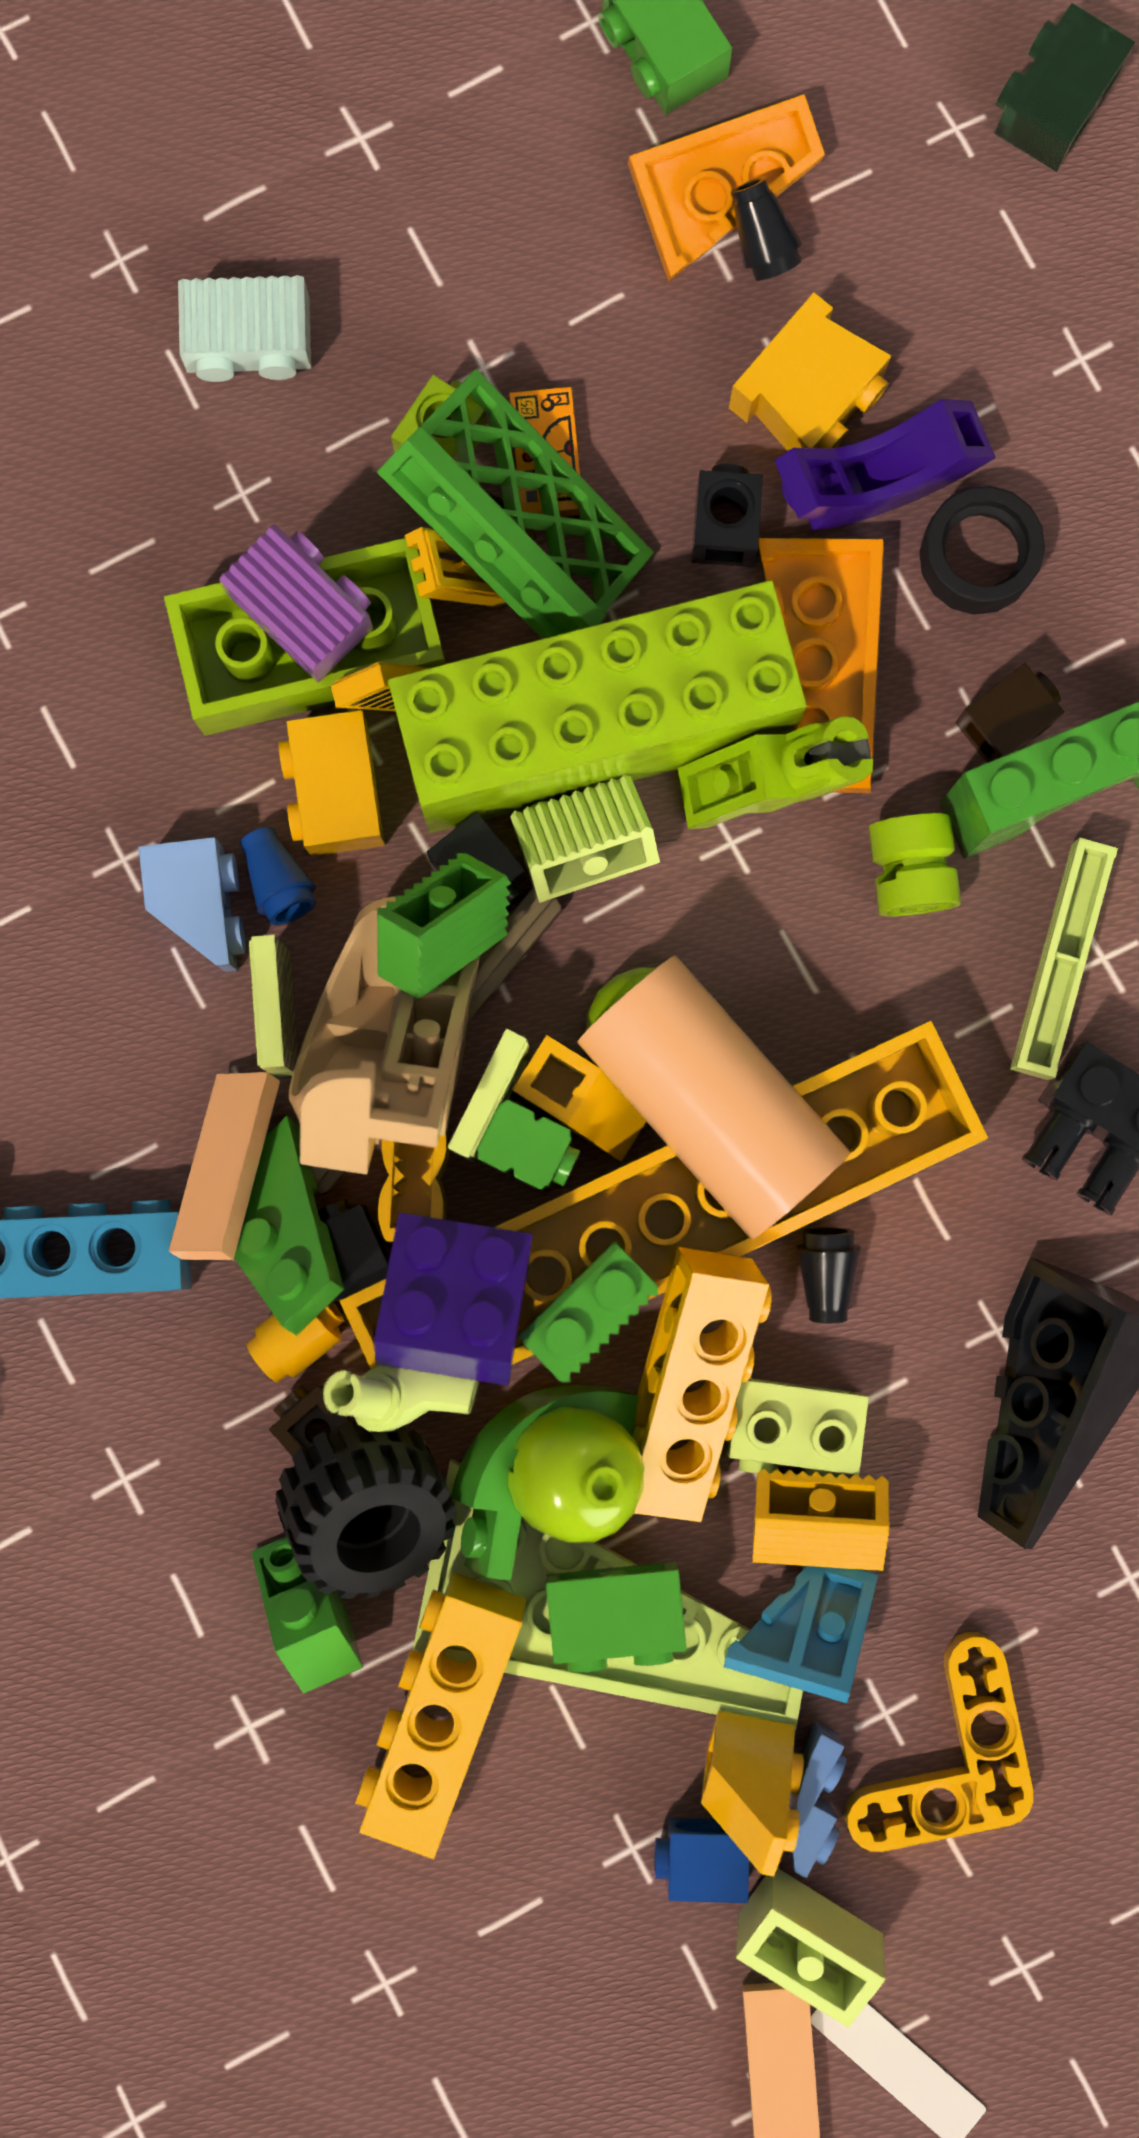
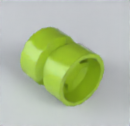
[868,813,961,917]

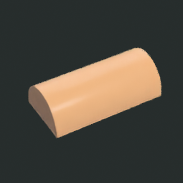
[577,955,851,1240]

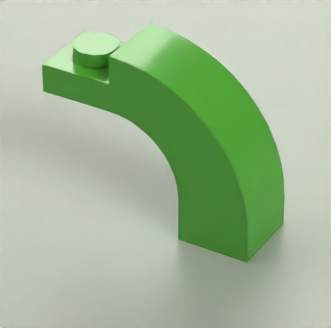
[451,1384,639,1581]

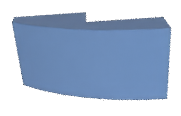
[789,1721,847,1878]

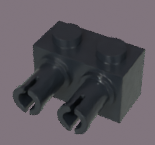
[1022,1042,1139,1215]

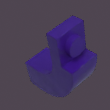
[774,399,996,530]

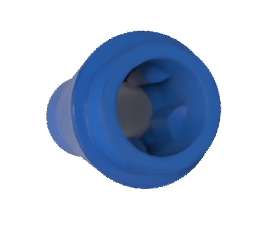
[239,827,316,925]

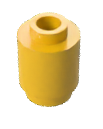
[246,1302,344,1383]

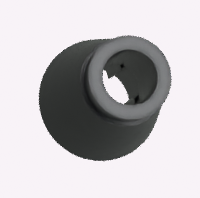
[730,177,802,281]
[796,1227,861,1324]

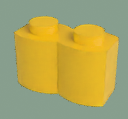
[378,1127,450,1241]

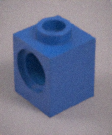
[654,1817,749,1903]

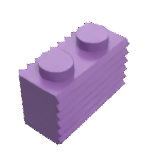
[219,524,373,683]

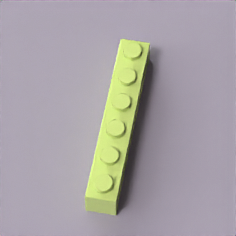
[1010,837,1118,1080]

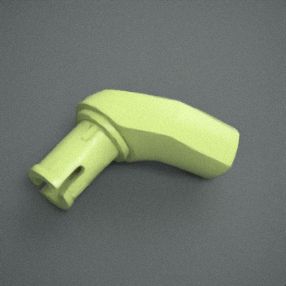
[323,1365,479,1432]

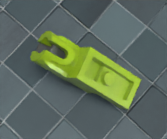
[678,717,873,829]

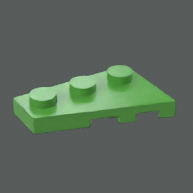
[234,1116,344,1336]

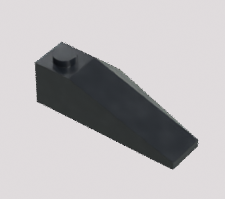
[978,1258,1139,1549]

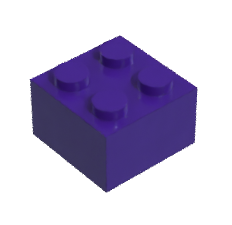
[374,1212,533,1386]

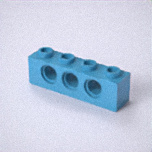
[0,1200,191,1298]

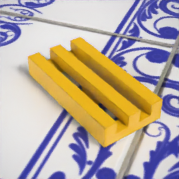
[405,527,506,607]

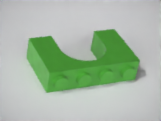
[940,702,1139,859]

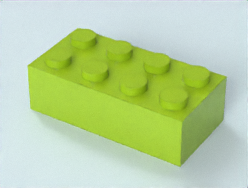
[164,538,445,736]

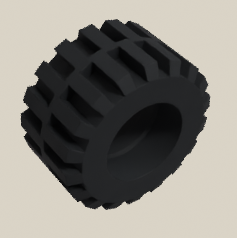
[275,1421,456,1599]

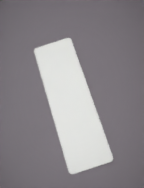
[811,2003,986,2138]

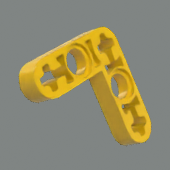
[844,1632,1033,1852]

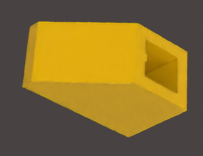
[512,1035,647,1162]
[701,1710,804,1876]

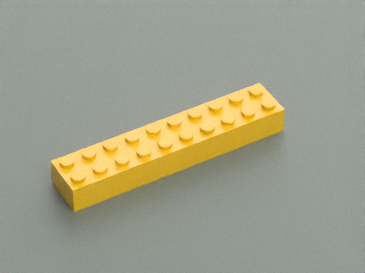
[340,1021,988,1369]

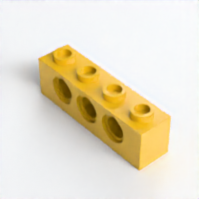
[632,1246,772,1522]
[355,1572,527,1859]

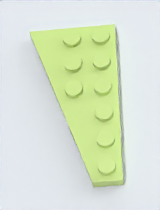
[413,1459,803,1730]

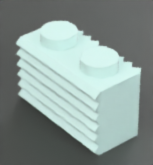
[178,275,312,382]

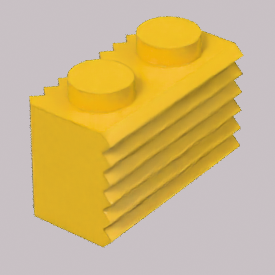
[752,1468,889,1571]

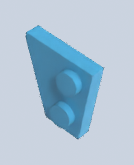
[724,1566,878,1703]

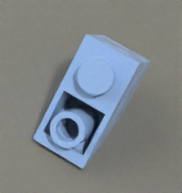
[138,837,246,973]

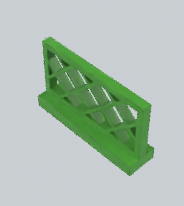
[377,369,654,639]

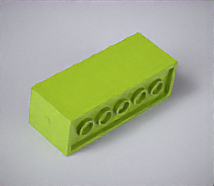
[388,580,807,834]

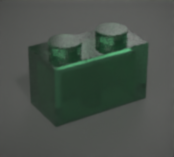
[994,3,1135,172]

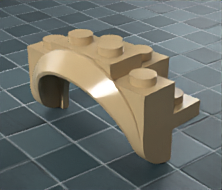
[289,896,479,1174]

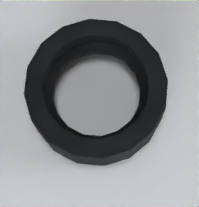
[919,486,1045,615]

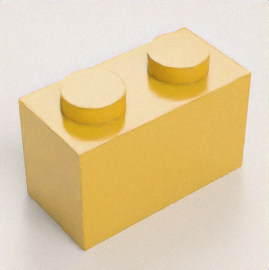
[278,710,385,857]

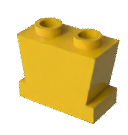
[729,292,891,451]

